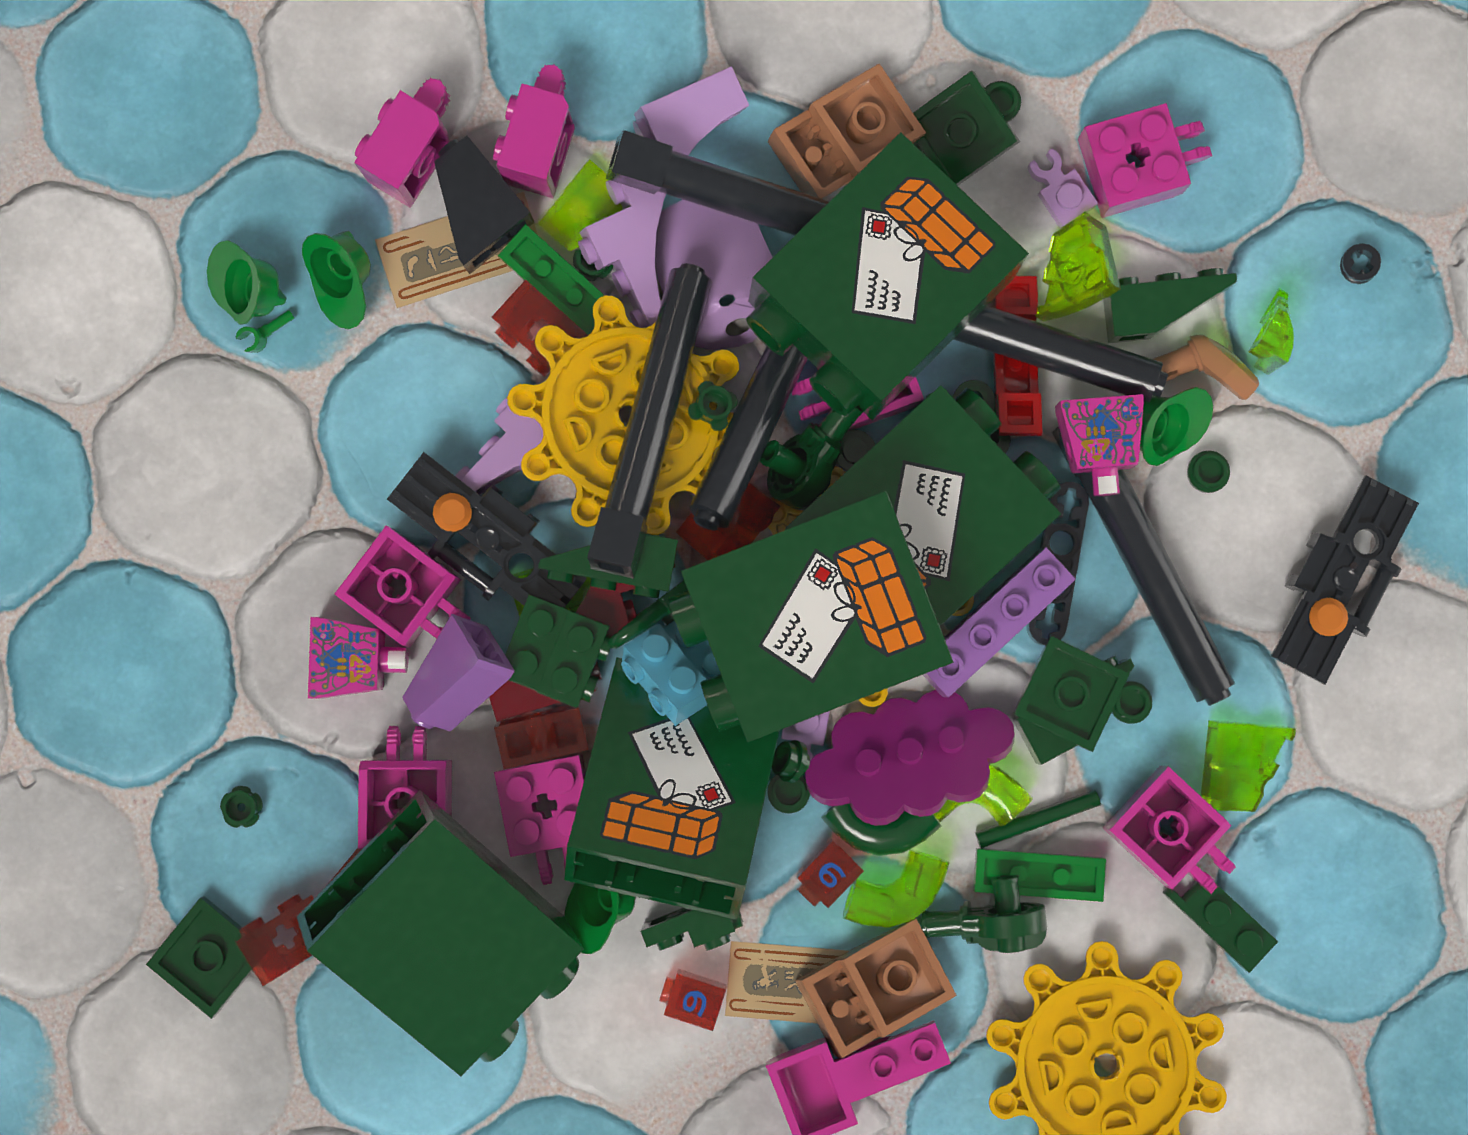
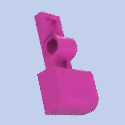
[766,1020,951,1135]

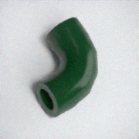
[821,803,942,856]

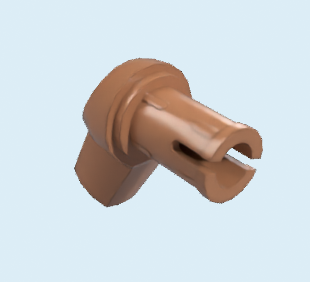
[1153,335,1259,400]

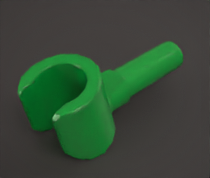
[235,310,295,353]

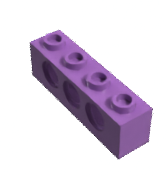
[923,547,1076,698]

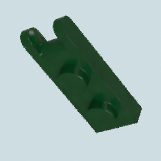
[1162,865,1278,973]

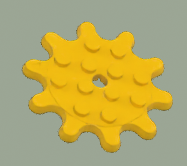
[507,295,739,535]
[986,941,1227,1135]

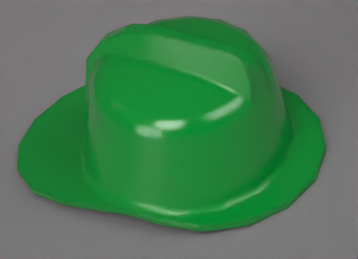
[302,231,371,329]
[207,240,287,325]
[1140,387,1213,466]
[564,883,636,954]

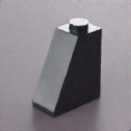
[434,135,535,274]

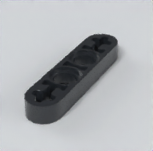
[1026,482,1089,645]

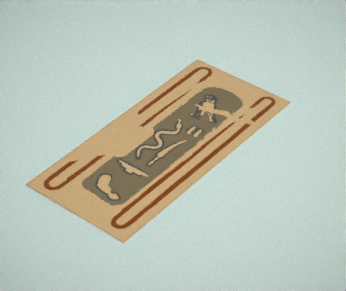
[375,192,538,308]
[725,941,848,1024]

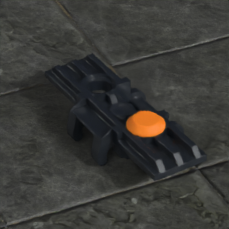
[387,452,587,608]
[1270,475,1419,685]

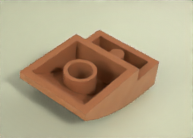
[767,63,926,201]
[795,919,957,1058]

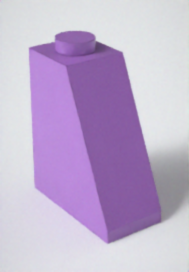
[402,614,514,732]

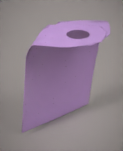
[655,200,773,350]

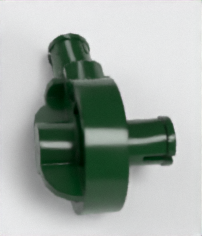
[760,407,863,508]
[921,875,1047,953]

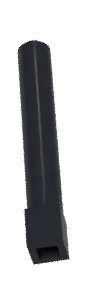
[605,130,830,235]
[587,263,712,579]
[954,305,1169,403]
[689,346,807,531]
[1052,427,1235,706]

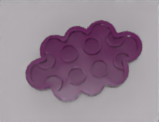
[805,690,1015,826]

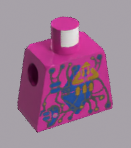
[1055,394,1144,496]
[308,617,409,699]

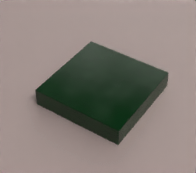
[913,70,1020,186]
[1012,636,1130,752]
[146,896,269,1019]

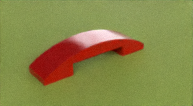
[993,276,1043,436]

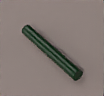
[975,789,1101,848]

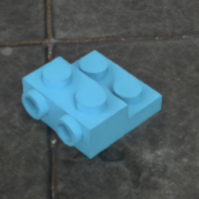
[621,621,721,726]

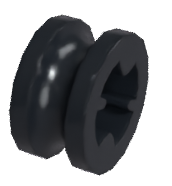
[1340,243,1381,284]

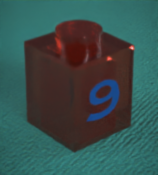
[796,838,864,908]
[659,969,727,1031]

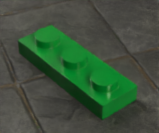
[497,225,605,337]
[973,848,1106,902]

